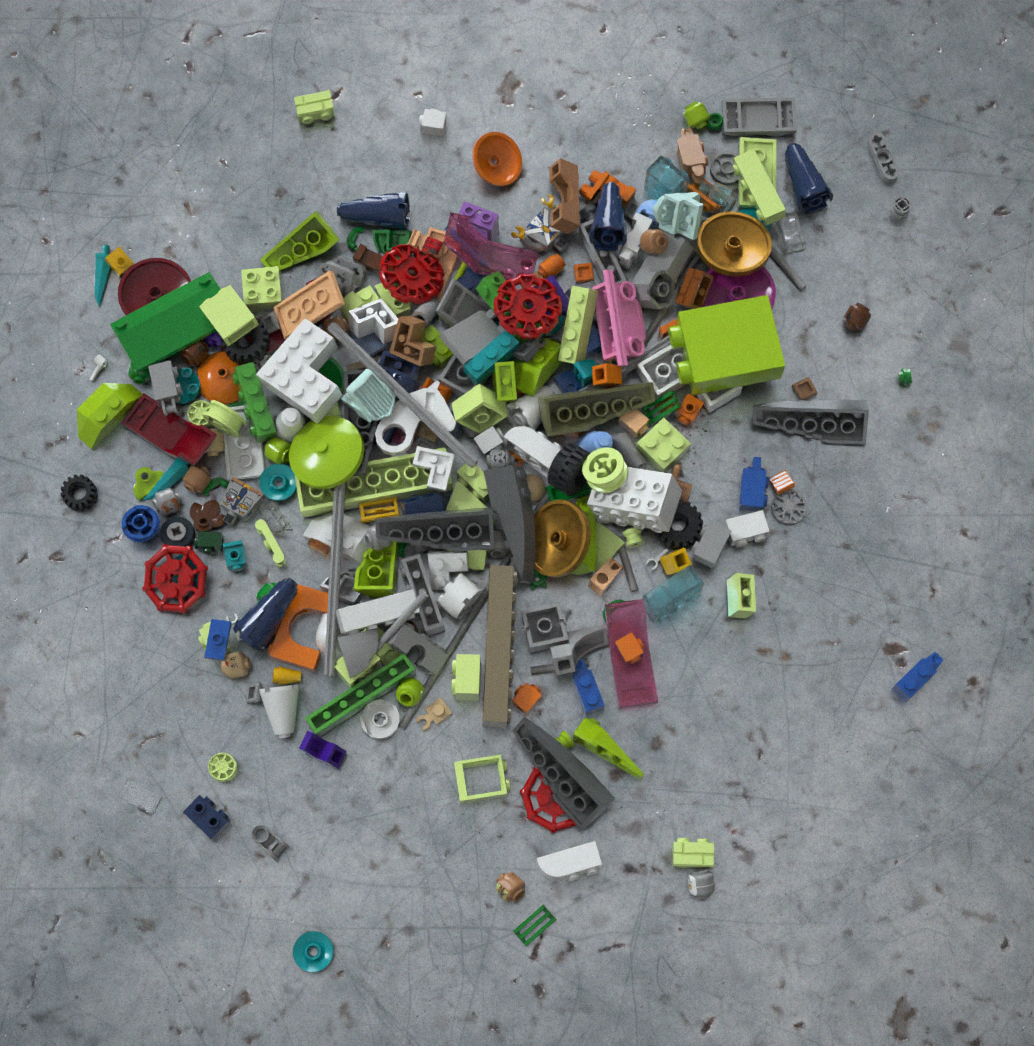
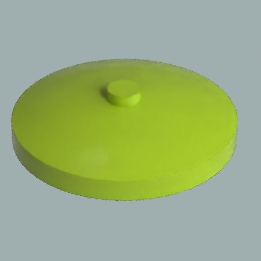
[289,416,364,489]

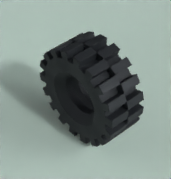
[220,317,271,365]
[654,500,703,551]

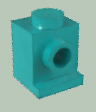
[223,540,248,572]

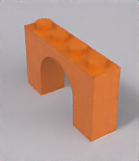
[268,584,340,673]

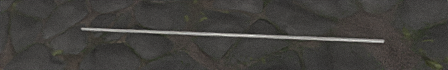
[399,197,736,729]

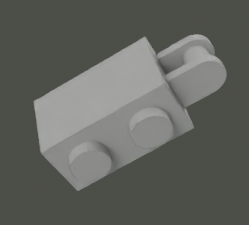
[148,361,183,416]

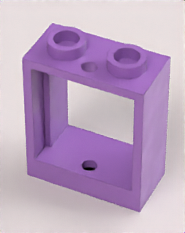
[457,201,499,248]

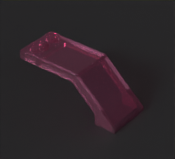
[443,212,539,280]
[604,599,658,709]

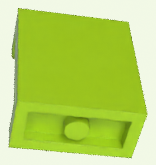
[492,361,517,403]

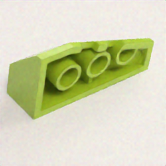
[260,210,340,270]
[570,495,597,575]
[354,541,398,599]
[573,717,644,780]

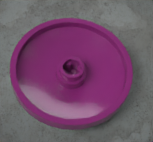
[703,266,776,309]

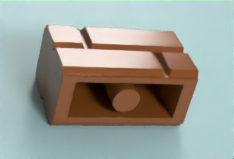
[675,268,714,310]

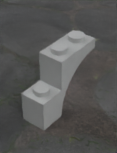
[550,624,609,675]

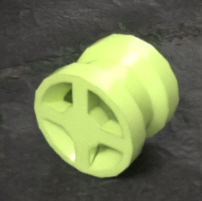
[623,527,645,548]

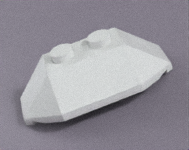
[303,511,371,566]

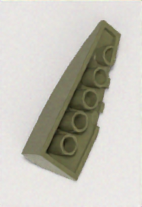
[538,382,655,436]

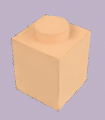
[619,409,649,438]

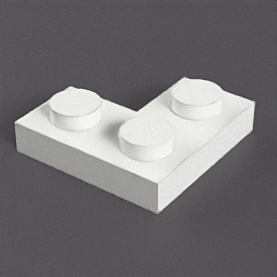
[413,446,455,492]
[428,551,469,590]

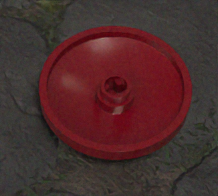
[118,258,191,316]

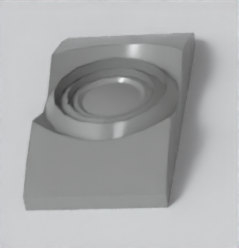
[722,97,797,137]
[436,279,499,326]

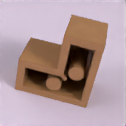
[389,315,437,366]

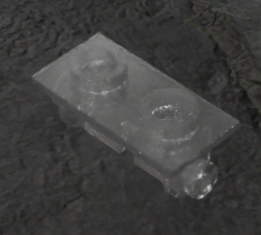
[258,499,293,537]

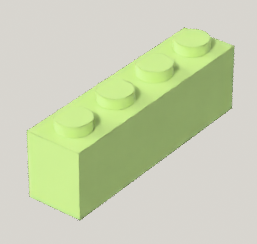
[732,149,786,226]
[558,286,598,364]

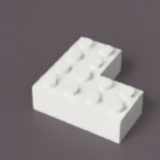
[256,319,342,424]
[636,345,742,413]

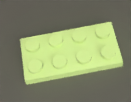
[738,137,777,208]

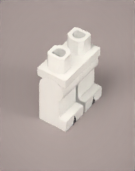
[619,212,653,270]

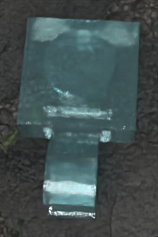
[699,182,733,207]

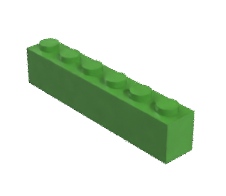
[305,654,416,737]

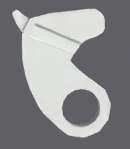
[375,381,456,456]

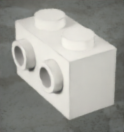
[724,510,770,547]

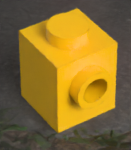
[104,246,134,277]
[660,548,692,575]

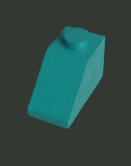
[573,359,600,388]

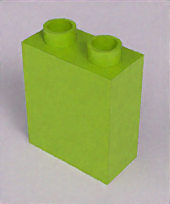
[668,295,785,396]

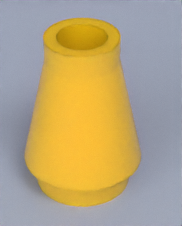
[273,666,301,685]

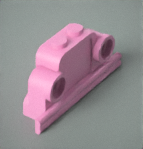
[592,270,646,366]

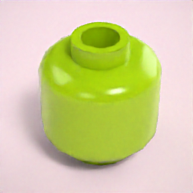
[683,101,710,130]
[264,437,291,464]
[396,678,424,707]

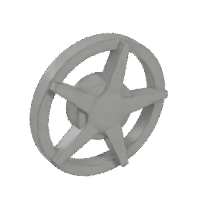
[710,151,739,184]

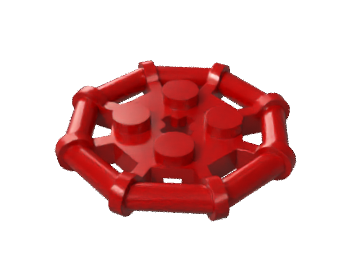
[142,544,209,614]
[519,767,576,833]

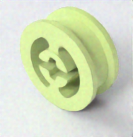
[202,400,247,438]
[582,448,628,493]

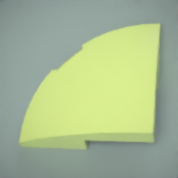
[594,521,625,572]

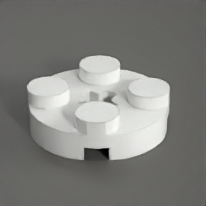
[360,699,400,740]

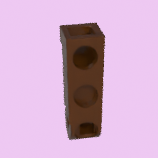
[352,243,394,275]

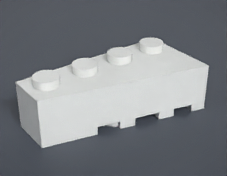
[335,589,420,635]

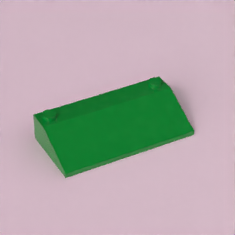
[110,272,221,373]

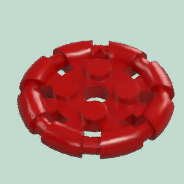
[379,244,444,305]
[494,274,562,339]

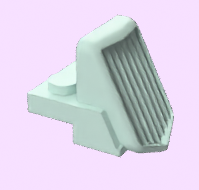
[652,192,704,240]
[341,369,396,423]

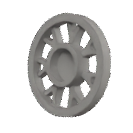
[771,489,807,525]

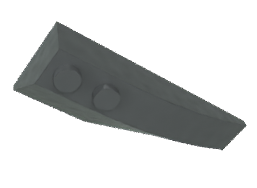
[344,370,379,476]
[752,399,869,444]
[483,465,536,584]
[375,507,495,552]
[513,717,615,830]

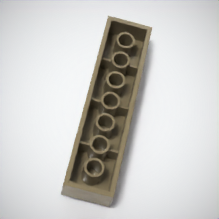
[482,565,517,727]

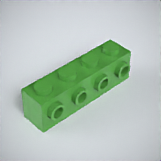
[476,271,541,345]
[232,362,276,443]

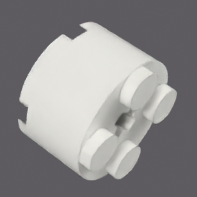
[436,573,482,620]

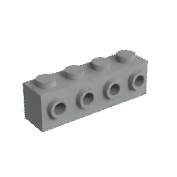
[579,219,628,283]
[400,554,445,636]

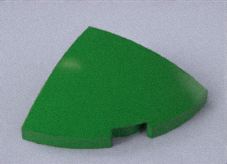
[372,229,412,260]

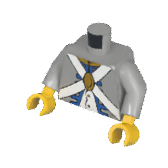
[511,194,568,253]

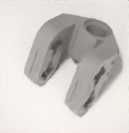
[319,256,367,298]

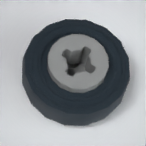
[160,516,195,547]

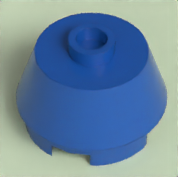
[122,505,160,542]

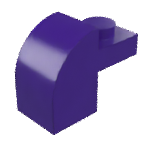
[299,731,347,769]

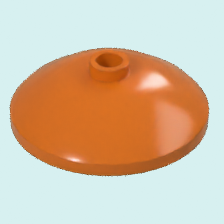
[472,132,522,186]
[196,351,243,405]

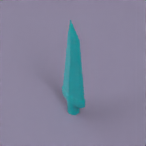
[94,245,111,308]
[143,459,189,501]

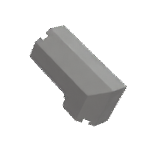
[632,232,694,309]

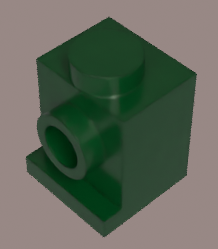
[195,531,224,555]

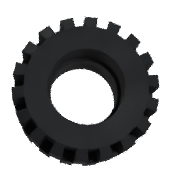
[547,443,590,496]

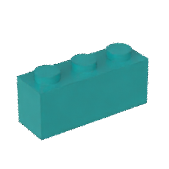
[464,331,519,386]

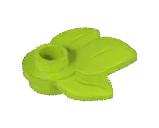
[133,467,164,500]

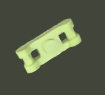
[255,519,286,568]

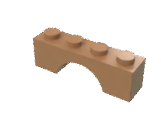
[549,158,580,235]

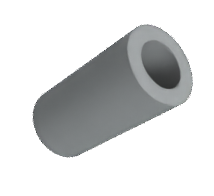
[411,297,440,327]
[613,432,647,470]

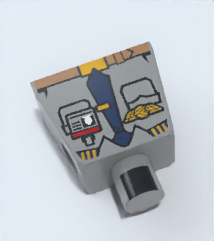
[221,476,266,526]

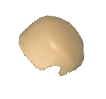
[526,474,546,503]

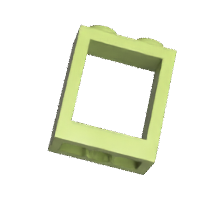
[454,755,511,804]

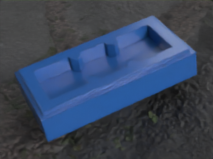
[554,369,582,393]
[204,619,232,661]

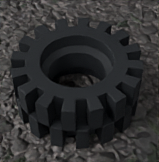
[60,474,98,511]

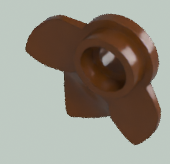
[190,500,225,532]

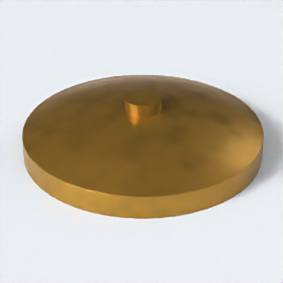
[696,212,772,276]
[534,500,591,577]

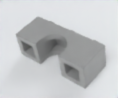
[386,622,448,675]

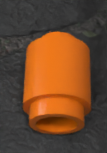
[538,254,566,279]

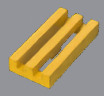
[359,497,400,523]

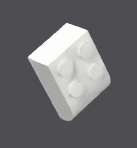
[504,426,562,478]
[537,841,602,882]

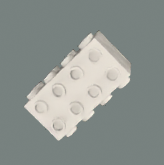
[587,466,682,533]

